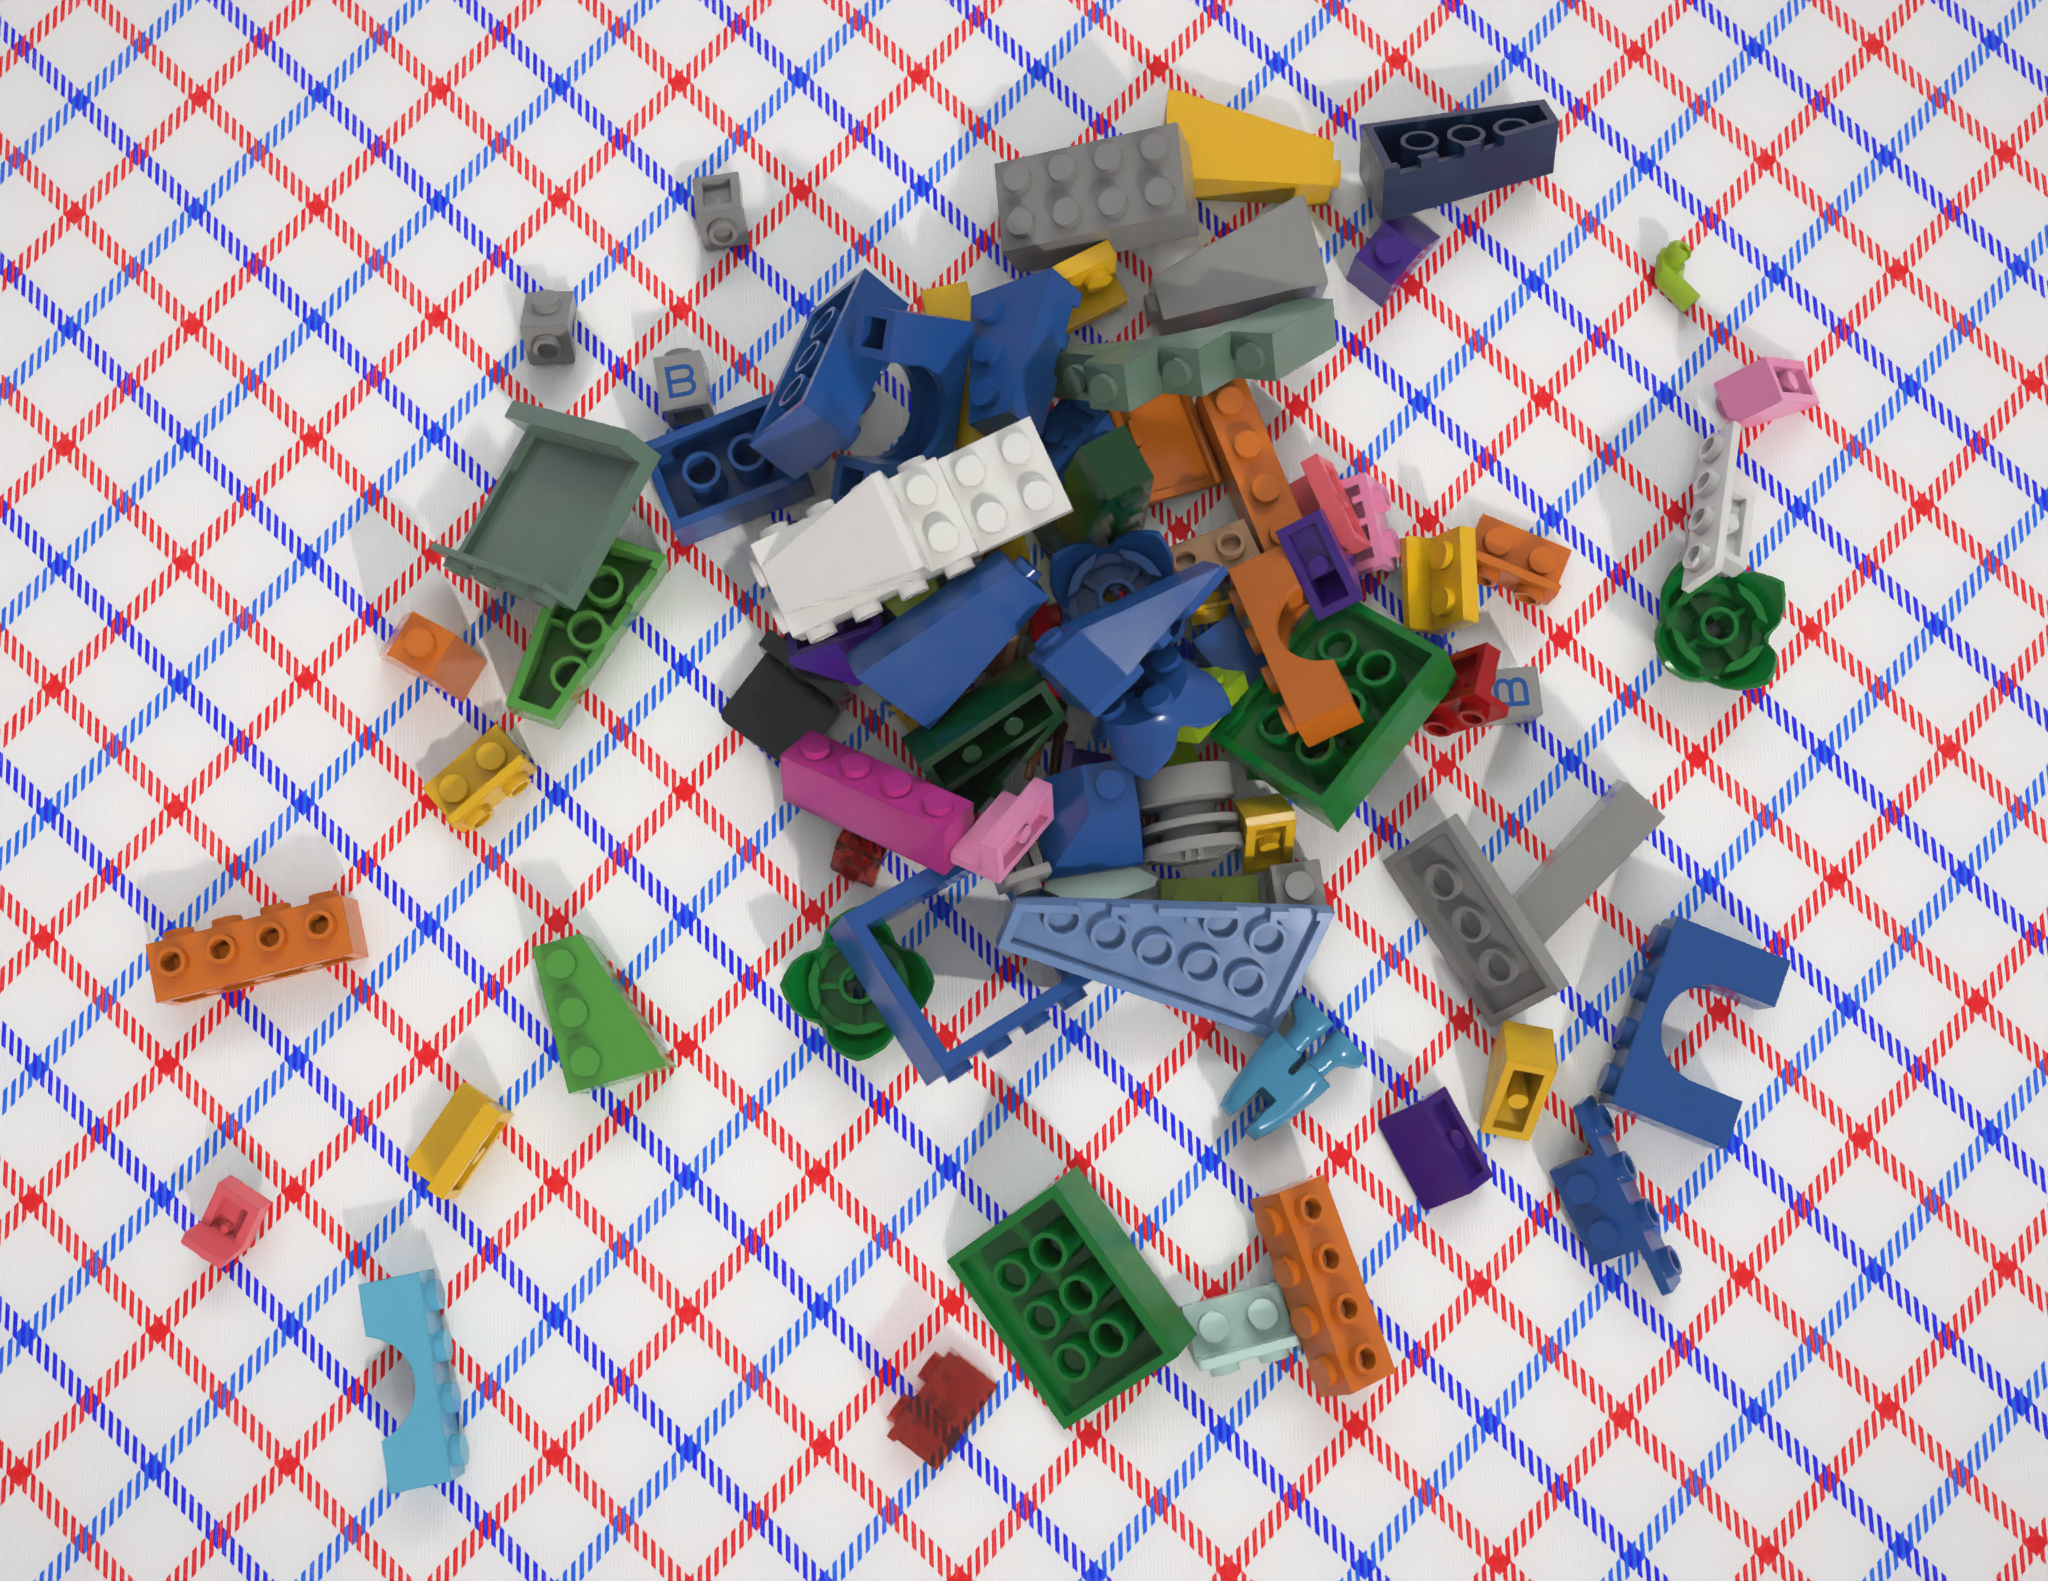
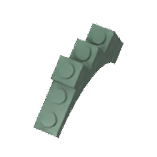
[1053,297,1337,412]

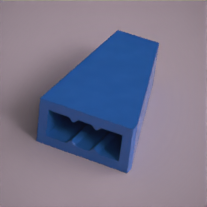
[845,549,1049,730]

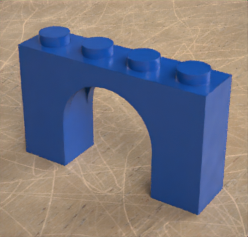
[831,304,975,504]
[1597,916,1791,1149]

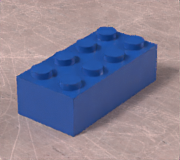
[749,268,909,480]

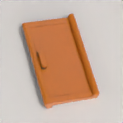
[1108,393,1223,508]

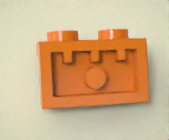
[1475,513,1572,606]

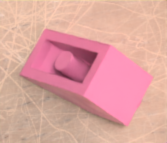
[1713,356,1820,428]

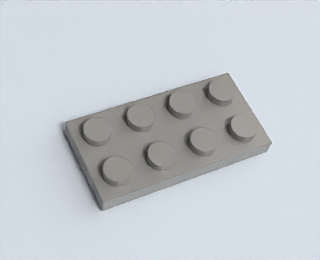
[1383,813,1570,1027]

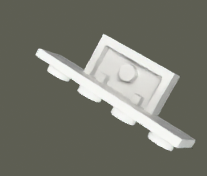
[1681,420,1755,594]

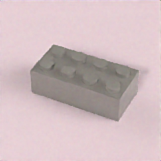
[994,122,1199,273]

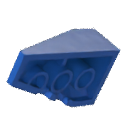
[1027,561,1229,718]

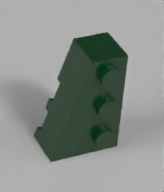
[901,656,1066,824]

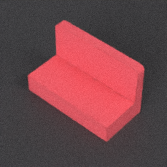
[1289,453,1370,556]

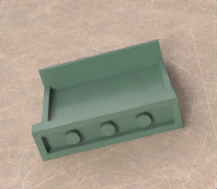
[430,400,661,611]

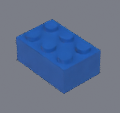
[645,393,815,547]

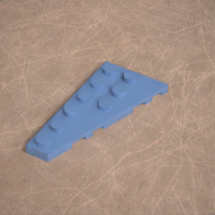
[996,896,1335,1039]

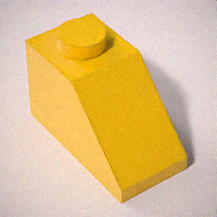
[1480,1020,1557,1141]

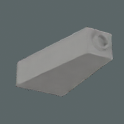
[1143,195,1329,336]
[1512,779,1666,944]

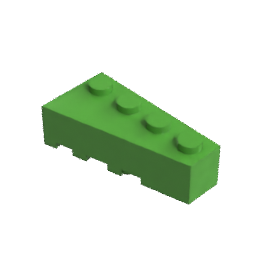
[506,538,669,730]

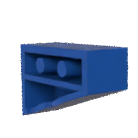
[968,267,1083,437]

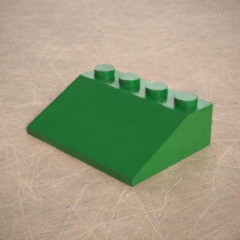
[1210,602,1458,833]
[947,1166,1197,1430]

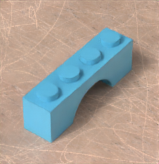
[358,1269,469,1494]

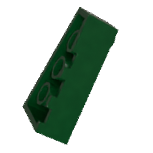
[1033,424,1154,563]

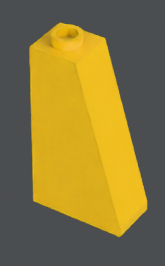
[1164,90,1341,206]

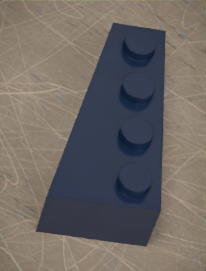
[1359,99,1559,222]

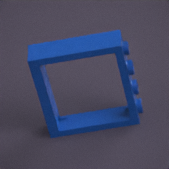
[828,865,1093,1086]

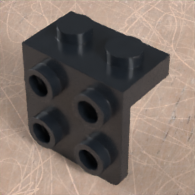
[721,629,853,764]

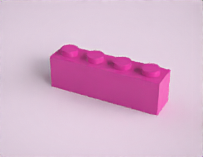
[780,729,974,876]

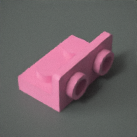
[1341,472,1401,576]

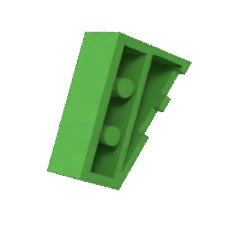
[532,934,677,1094]

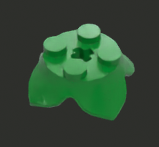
[1653,561,1786,691]
[780,906,935,1061]

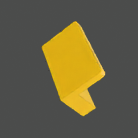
[407,1083,514,1200]

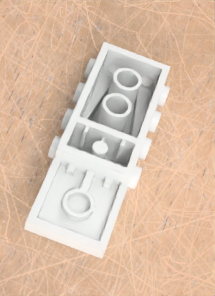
[749,416,1073,644]

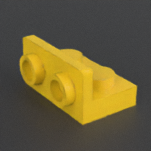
[1050,239,1128,334]
[1401,526,1479,635]
[422,724,538,833]

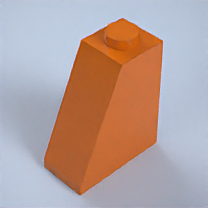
[379,611,488,702]

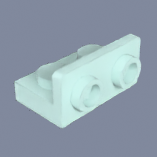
[1181,1280,1299,1377]

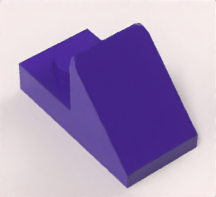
[1276,509,1364,621]

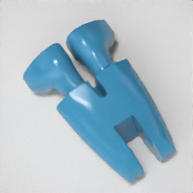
[1219,992,1367,1141]

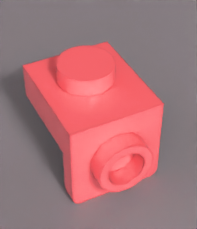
[181,1175,272,1268]

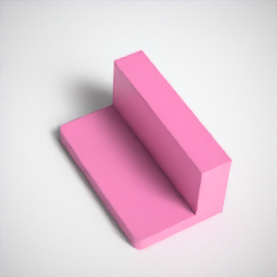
[950,777,1054,884]

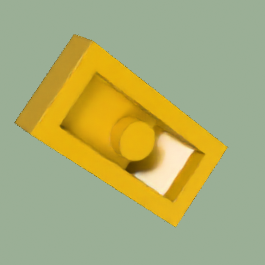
[1234,793,1297,875]

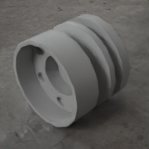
[1134,761,1245,867]

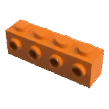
[145,890,369,1006]
[1250,1174,1396,1397]

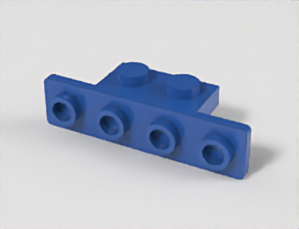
[1549,1095,1682,1296]

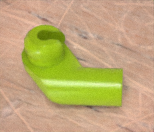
[1655,240,1701,313]

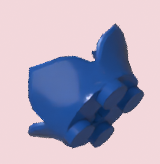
[1049,530,1186,646]
[1091,646,1233,781]

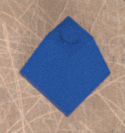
[1038,760,1144,881]

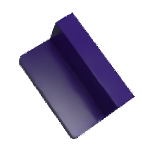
[1378,1086,1494,1210]

